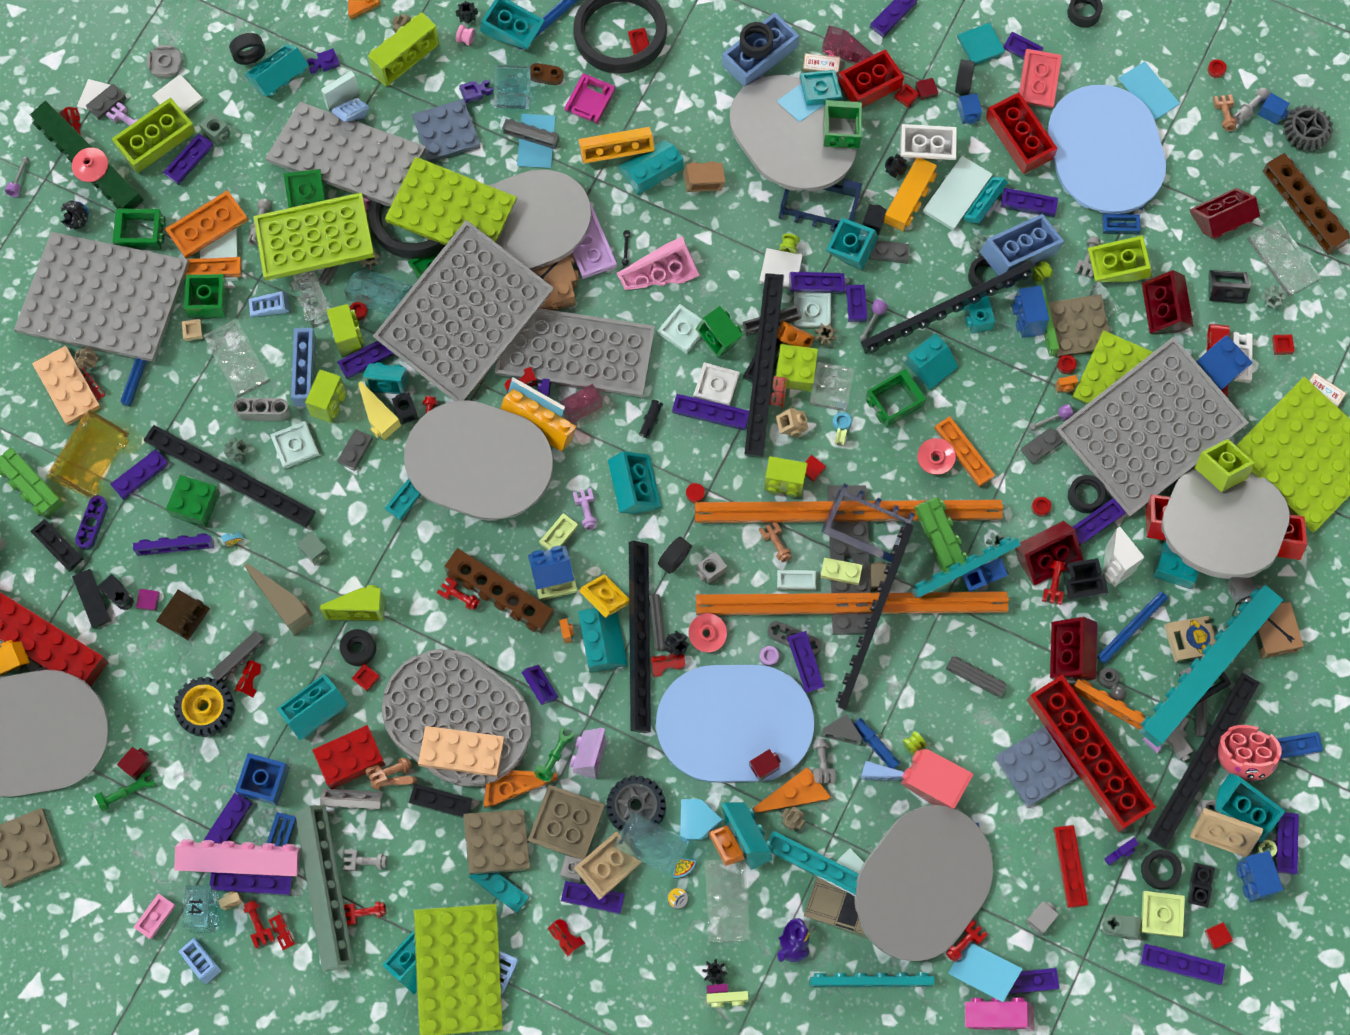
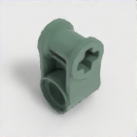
[1100,914,1141,940]

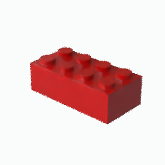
[986,92,1058,175]

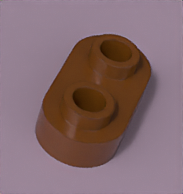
[528,63,564,85]

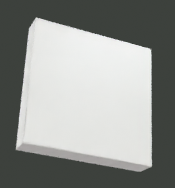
[152,74,203,115]
[759,248,803,290]
[693,362,740,406]

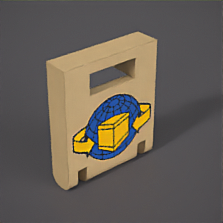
[1164,616,1216,663]

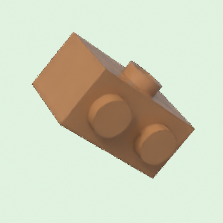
[683,161,725,192]
[540,280,576,310]

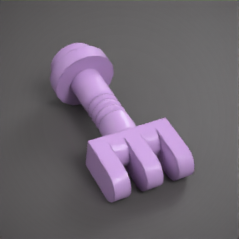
[106,102,139,126]
[573,488,597,530]

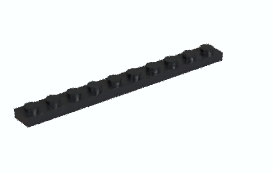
[861,260,1034,354]
[744,273,784,458]
[143,424,316,529]
[835,523,914,710]
[629,540,651,734]
[1147,672,1260,849]

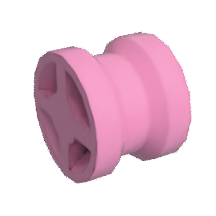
[456,25,475,46]

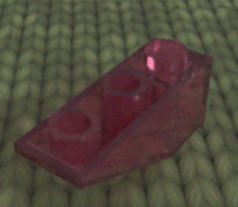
[822,25,873,63]

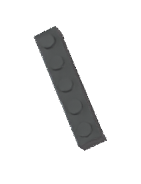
[502,119,559,150]
[742,305,802,336]
[210,630,266,682]
[946,656,1007,698]

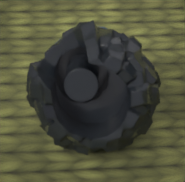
[60,200,89,230]

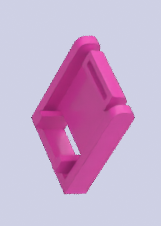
[565,73,615,124]

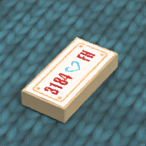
[803,53,840,76]
[1309,373,1347,407]

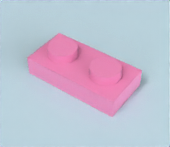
[134,893,176,939]

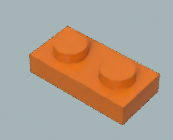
[709,825,744,866]

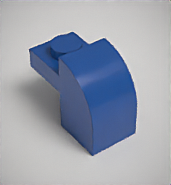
[962,557,1009,591]

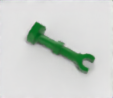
[534,727,574,782]
[94,772,156,812]

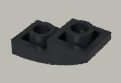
[1187,862,1215,908]

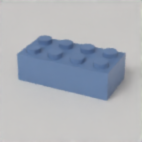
[722,13,799,87]
[980,214,1064,276]

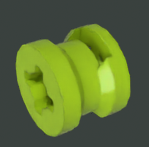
[779,233,800,254]
[1032,260,1053,282]
[902,731,927,756]

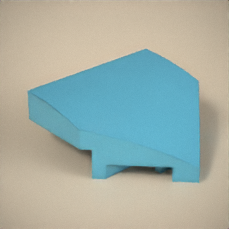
[680,799,724,841]

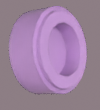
[759,646,779,667]

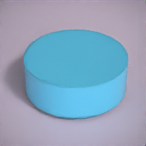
[832,412,852,431]

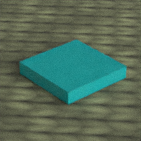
[957,22,1005,65]
[800,70,842,106]

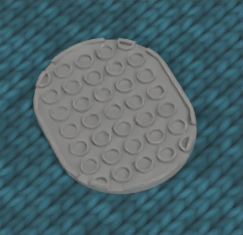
[730,75,857,192]
[489,170,592,271]
[404,401,554,521]
[1162,468,1290,579]
[382,649,531,787]
[0,670,109,797]
[855,805,993,961]

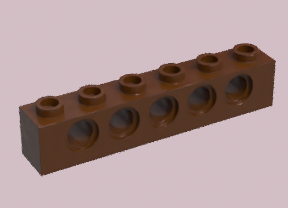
[1262,153,1350,255]
[444,548,554,633]

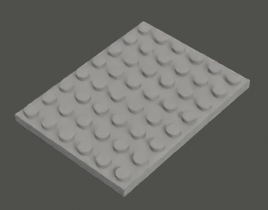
[373,220,554,401]
[14,232,190,362]
[1055,337,1249,517]

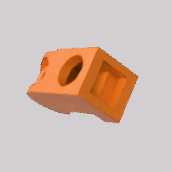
[777,321,815,348]

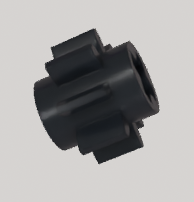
[456,1,478,24]
[885,154,907,178]
[664,631,690,657]
[702,959,727,985]

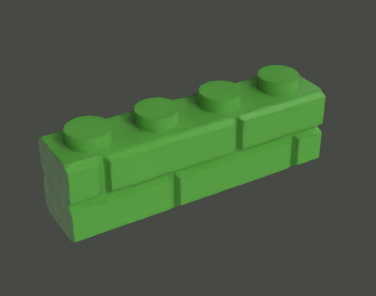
[0,447,64,519]
[914,497,968,573]

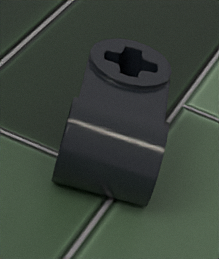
[97,573,134,610]

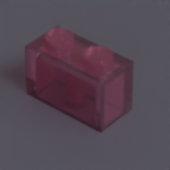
[560,383,603,423]

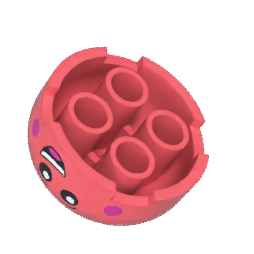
[1218,725,1282,781]

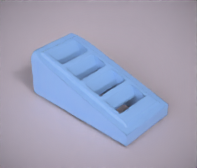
[332,98,369,122]
[249,291,290,317]
[860,761,904,781]
[178,938,221,984]
[499,951,519,997]

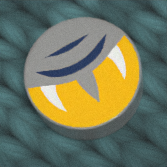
[668,888,688,909]

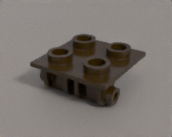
[156,589,210,641]

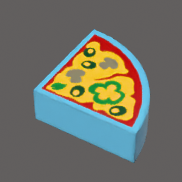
[221,532,244,548]
[673,857,696,878]

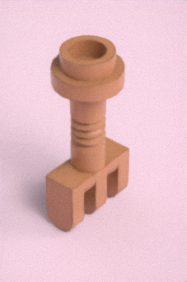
[1213,94,1237,131]
[758,522,792,562]
[365,757,412,787]
[371,776,418,790]

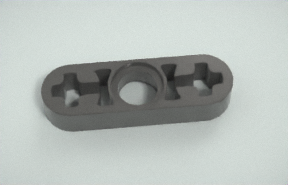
[767,621,821,656]

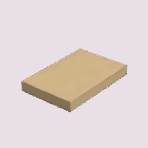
[1190,808,1263,857]
[574,831,643,900]

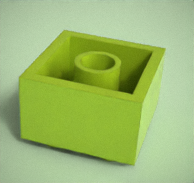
[327,304,364,357]
[775,344,818,392]
[305,369,347,423]
[1195,439,1255,492]
[764,456,807,498]

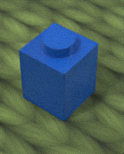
[957,93,982,124]
[1258,93,1290,125]

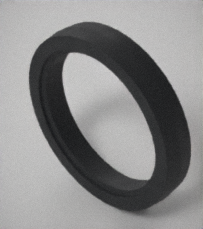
[573,0,667,74]
[368,200,445,259]

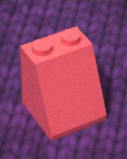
[901,749,974,809]

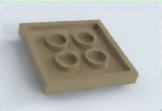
[1048,294,1110,358]
[528,785,605,860]
[0,808,62,888]
[463,809,530,875]

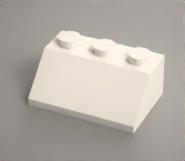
[899,124,957,160]
[1103,527,1144,587]

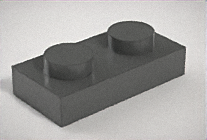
[86,83,126,120]
[871,241,909,264]
[1021,427,1063,465]
[337,429,373,471]

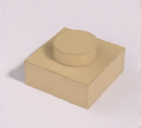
[182,319,203,341]
[218,891,244,911]

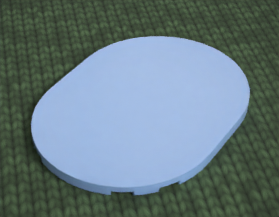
[1048,85,1166,214]
[656,665,814,783]

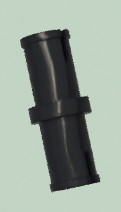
[639,400,663,439]

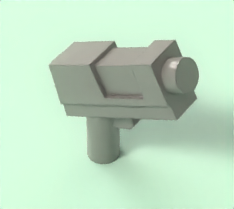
[1165,717,1193,762]

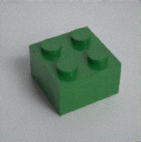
[184,274,228,318]
[696,306,743,358]
[166,475,220,528]

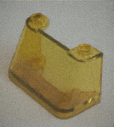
[45,409,130,499]

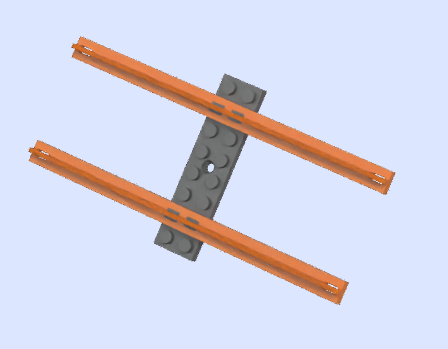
[695,485,1009,635]

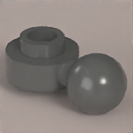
[1098,667,1127,701]

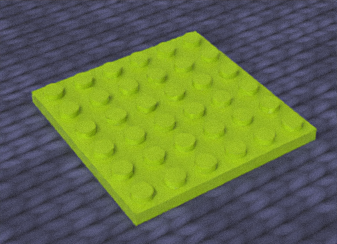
[1236,376,1350,533]

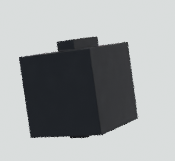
[1063,558,1109,601]

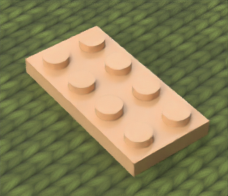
[32,346,101,426]
[418,726,505,777]

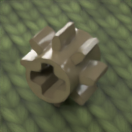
[391,14,411,33]
[356,248,380,270]
[814,323,837,346]
[74,346,98,371]
[781,807,806,832]

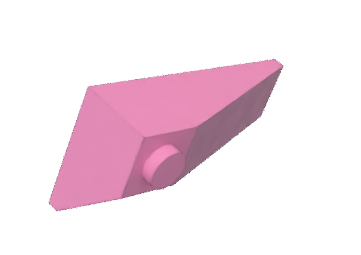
[617,236,700,290]

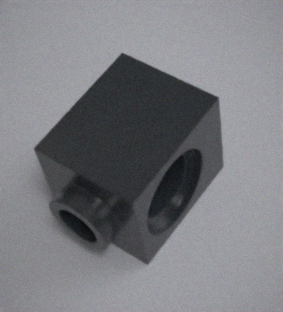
[862,204,887,236]
[392,393,419,425]

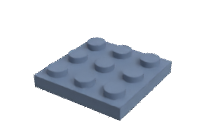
[412,99,480,163]
[994,726,1078,808]

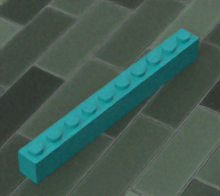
[1139,585,1283,747]

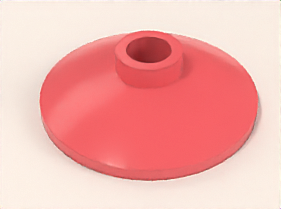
[72,148,108,182]
[917,438,956,475]
[688,613,727,652]

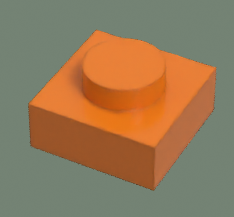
[1055,375,1078,393]
[559,618,574,644]

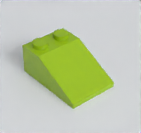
[1088,235,1151,282]
[320,585,385,621]

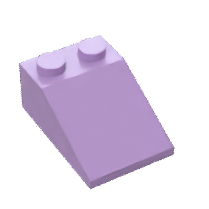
[570,728,607,779]

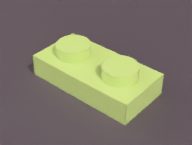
[539,513,578,550]
[820,557,862,585]
[537,575,577,601]
[706,991,748,1008]

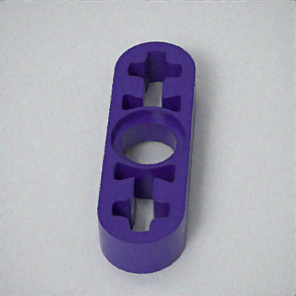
[75,496,108,550]

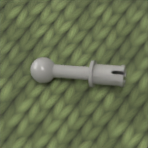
[1232,87,1270,124]
[247,198,272,246]

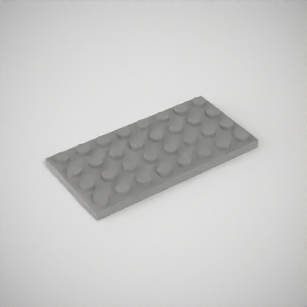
[265,102,427,207]
[495,308,655,398]

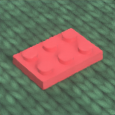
[1019,49,1062,109]

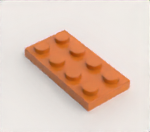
[165,190,248,259]

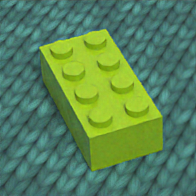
[368,12,440,87]
[112,97,196,174]

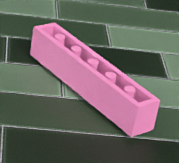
[174,839,301,876]

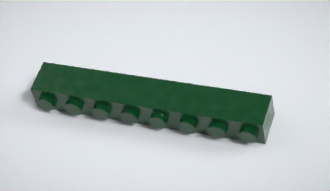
[30,100,144,209]

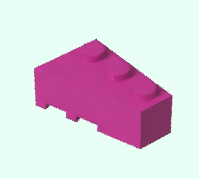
[965,998,1035,1031]

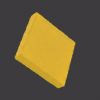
[579,574,629,618]

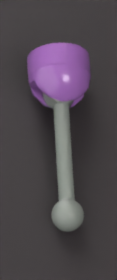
[4,157,29,197]
[860,299,888,341]
[1029,404,1074,430]

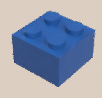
[1012,286,1049,338]
[528,546,575,590]
[235,753,290,806]
[1236,851,1283,902]

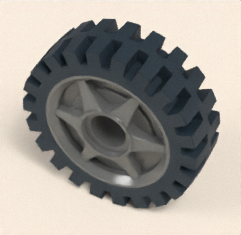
[607,775,666,837]

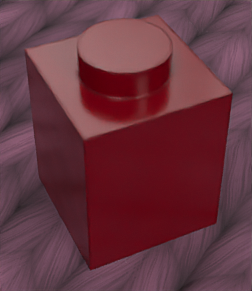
[117,746,152,780]
[749,749,781,782]

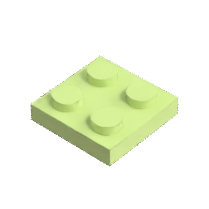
[1140,891,1185,938]

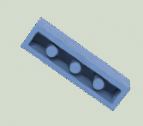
[291,328,316,407]

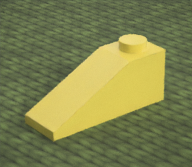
[358,381,401,440]

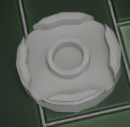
[146,44,183,79]

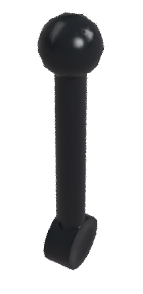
[622,230,630,266]

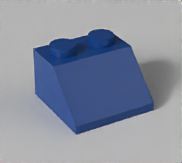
[1196,335,1253,390]

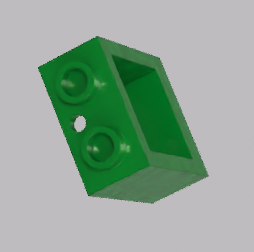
[823,100,862,149]
[112,209,166,250]
[866,369,926,427]

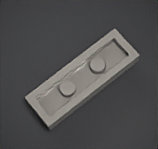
[320,789,383,810]

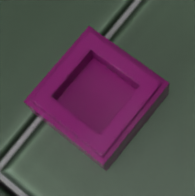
[136,589,160,611]
[706,984,728,994]

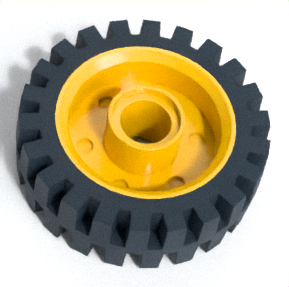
[173,677,235,737]

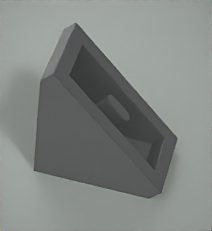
[821,714,862,746]

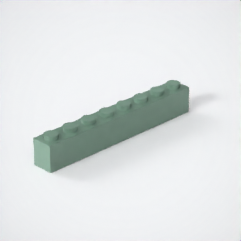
[295,805,354,971]

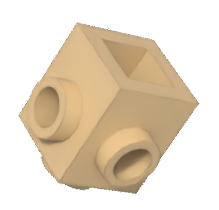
[776,408,809,437]

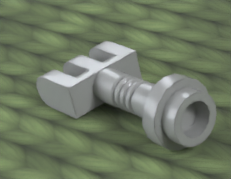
[1074,236,1101,278]
[813,739,836,783]
[342,849,388,871]

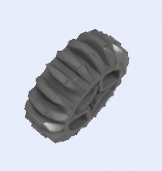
[1283,104,1333,152]

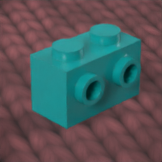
[962,296,995,333]

